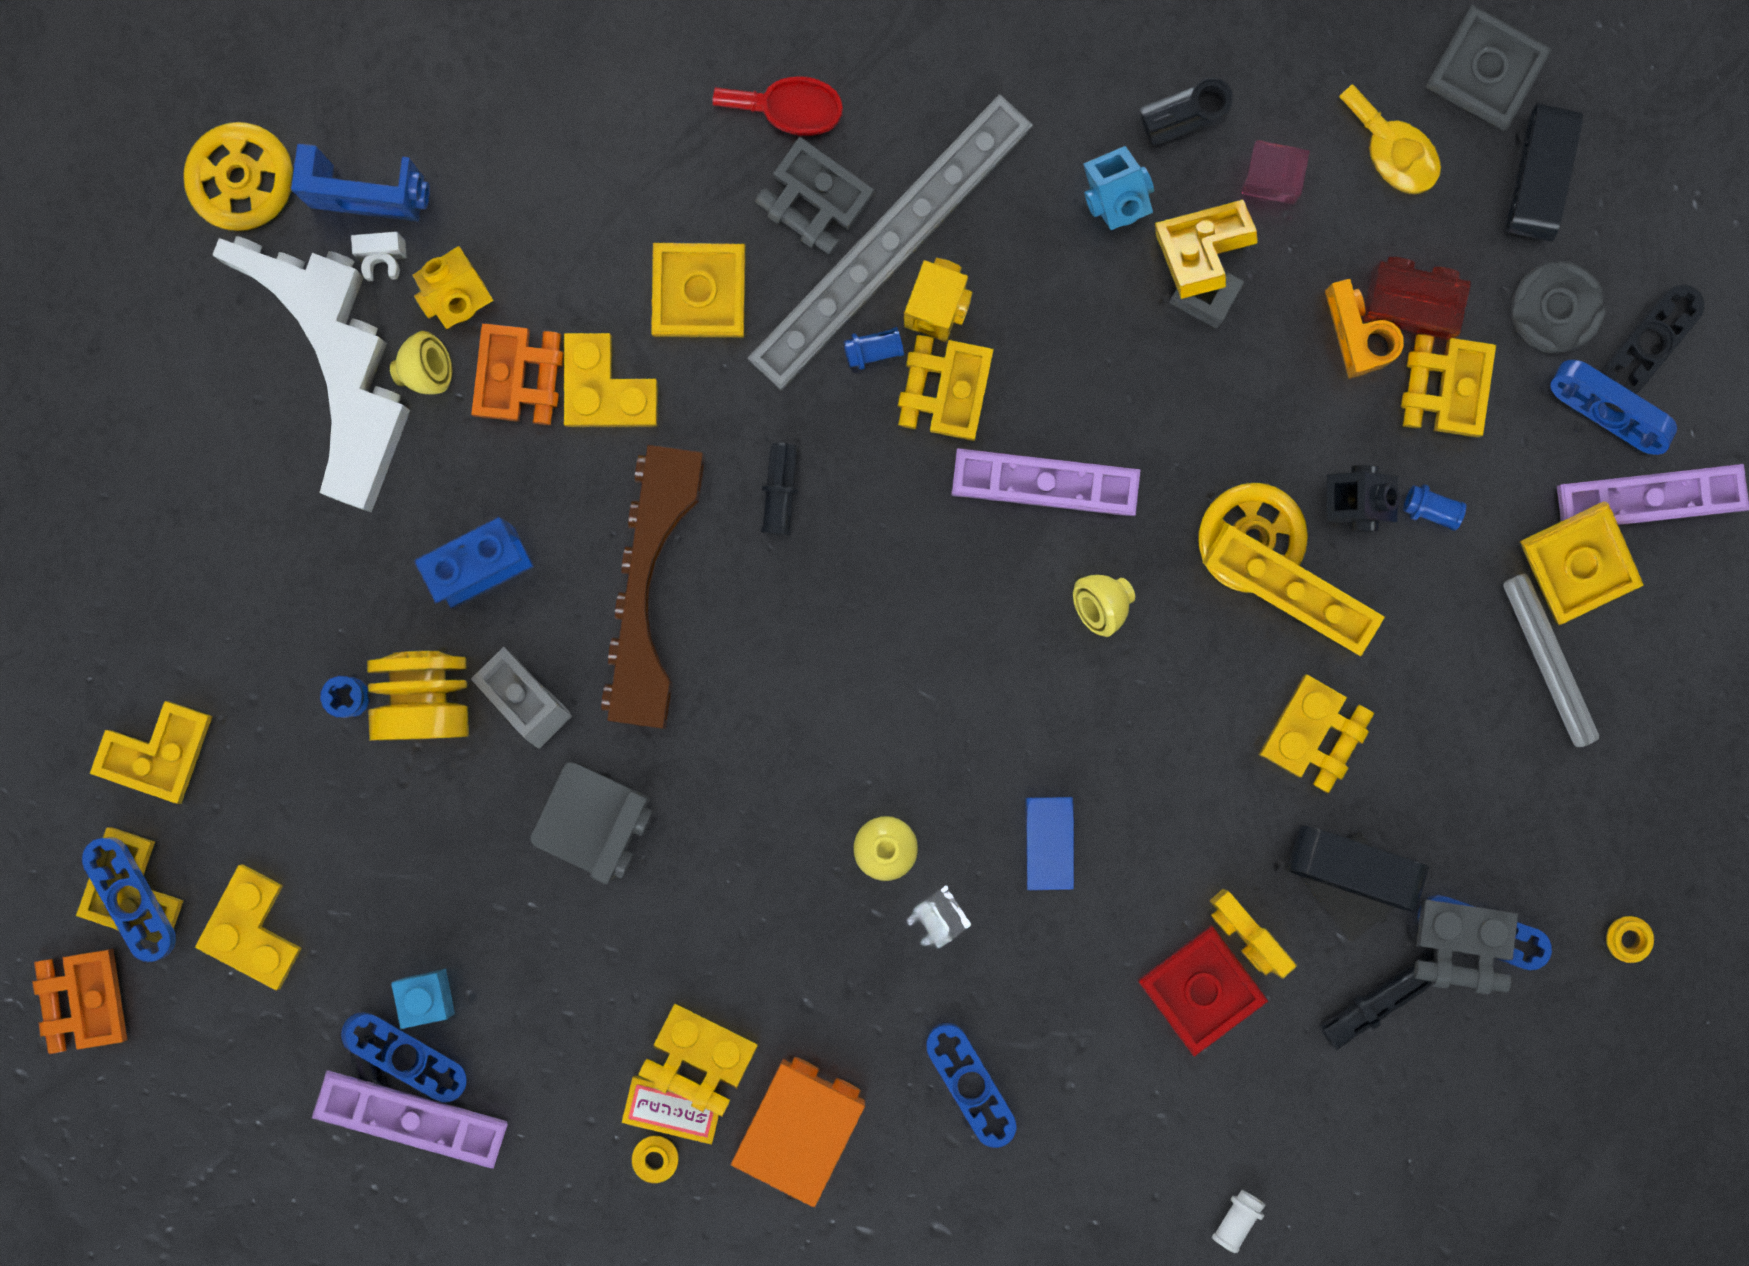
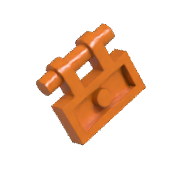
[471,323,564,425]
[32,949,127,1054]

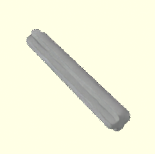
[1504,574,1599,747]

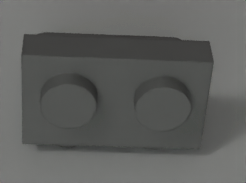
[531,762,653,884]

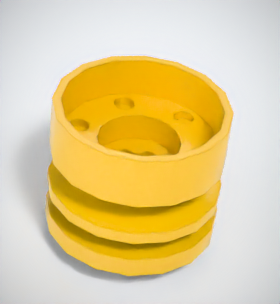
[367,651,469,740]

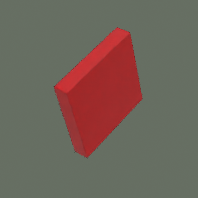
[1137,926,1268,1057]

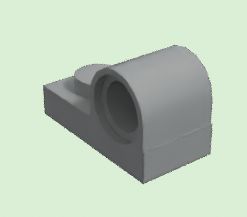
[471,647,572,749]

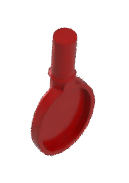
[713,76,842,136]

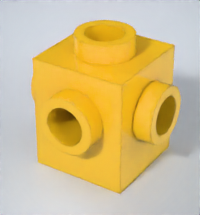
[412,246,493,330]

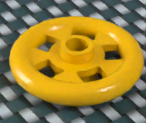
[183,122,293,231]
[1198,483,1308,593]

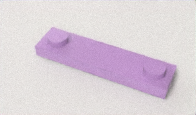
[951,448,1140,517]
[1557,464,1749,525]
[312,1070,508,1169]

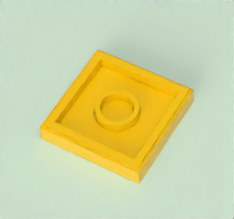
[652,243,745,338]
[1520,501,1644,625]

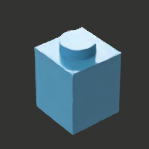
[391,969,455,1029]

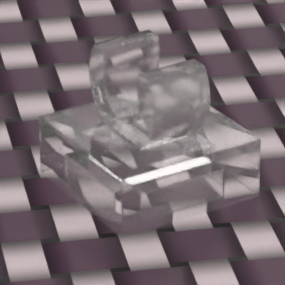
[907,886,971,948]

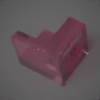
[1241,140,1310,205]

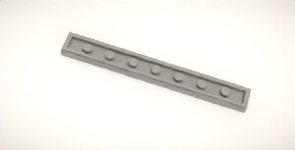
[748,94,1033,391]

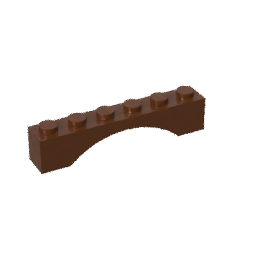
[601,445,706,729]

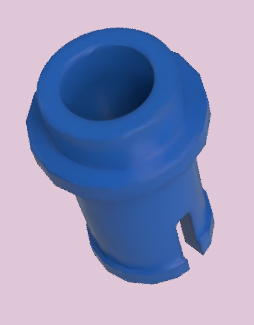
[843,327,904,370]
[1403,484,1467,531]

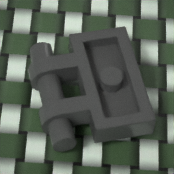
[755,137,874,255]
[1414,900,1518,995]

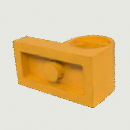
[1325,279,1404,378]

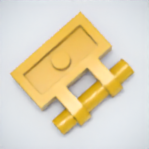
[1401,334,1496,438]
[897,335,993,441]
[1259,674,1374,794]
[639,1004,758,1117]

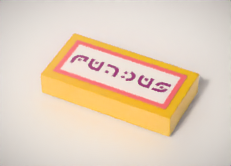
[621,1076,719,1145]

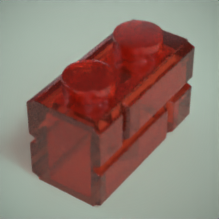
[1362,256,1471,340]

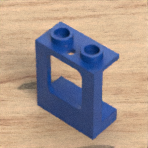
[291,144,430,222]
[414,517,534,609]

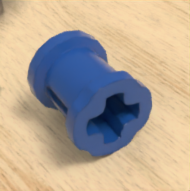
[320,676,370,718]

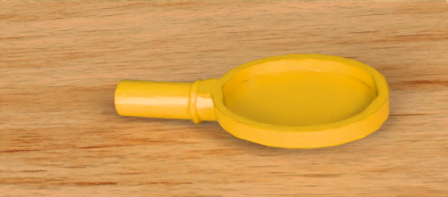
[1339,84,1441,194]

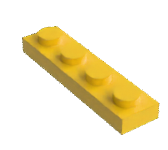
[1202,523,1385,656]

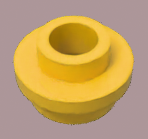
[1606,916,1654,963]
[632,1136,679,1183]

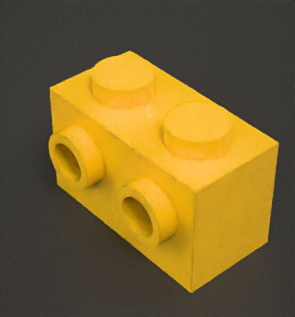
[904,258,973,342]

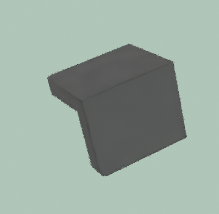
[1169,273,1244,329]

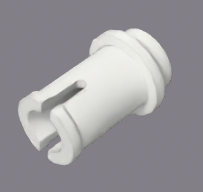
[1212,1190,1265,1253]

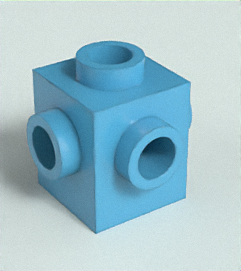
[1083,146,1154,230]

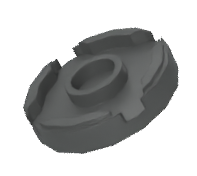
[1511,261,1605,354]

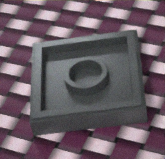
[1425,4,1552,131]

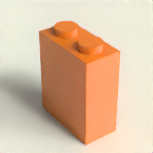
[731,1057,865,1208]

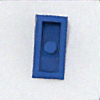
[1025,797,1074,890]

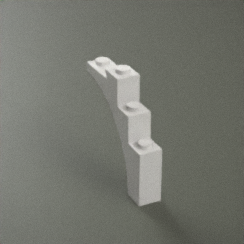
[213,236,410,513]

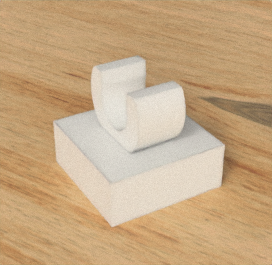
[351,232,406,281]

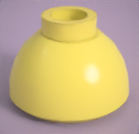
[390,331,452,395]
[1073,575,1135,637]
[853,816,918,881]

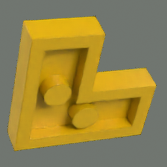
[1155,200,1257,299]
[564,333,657,427]
[90,701,213,804]
[76,827,184,943]
[195,864,302,991]
[1209,889,1297,978]

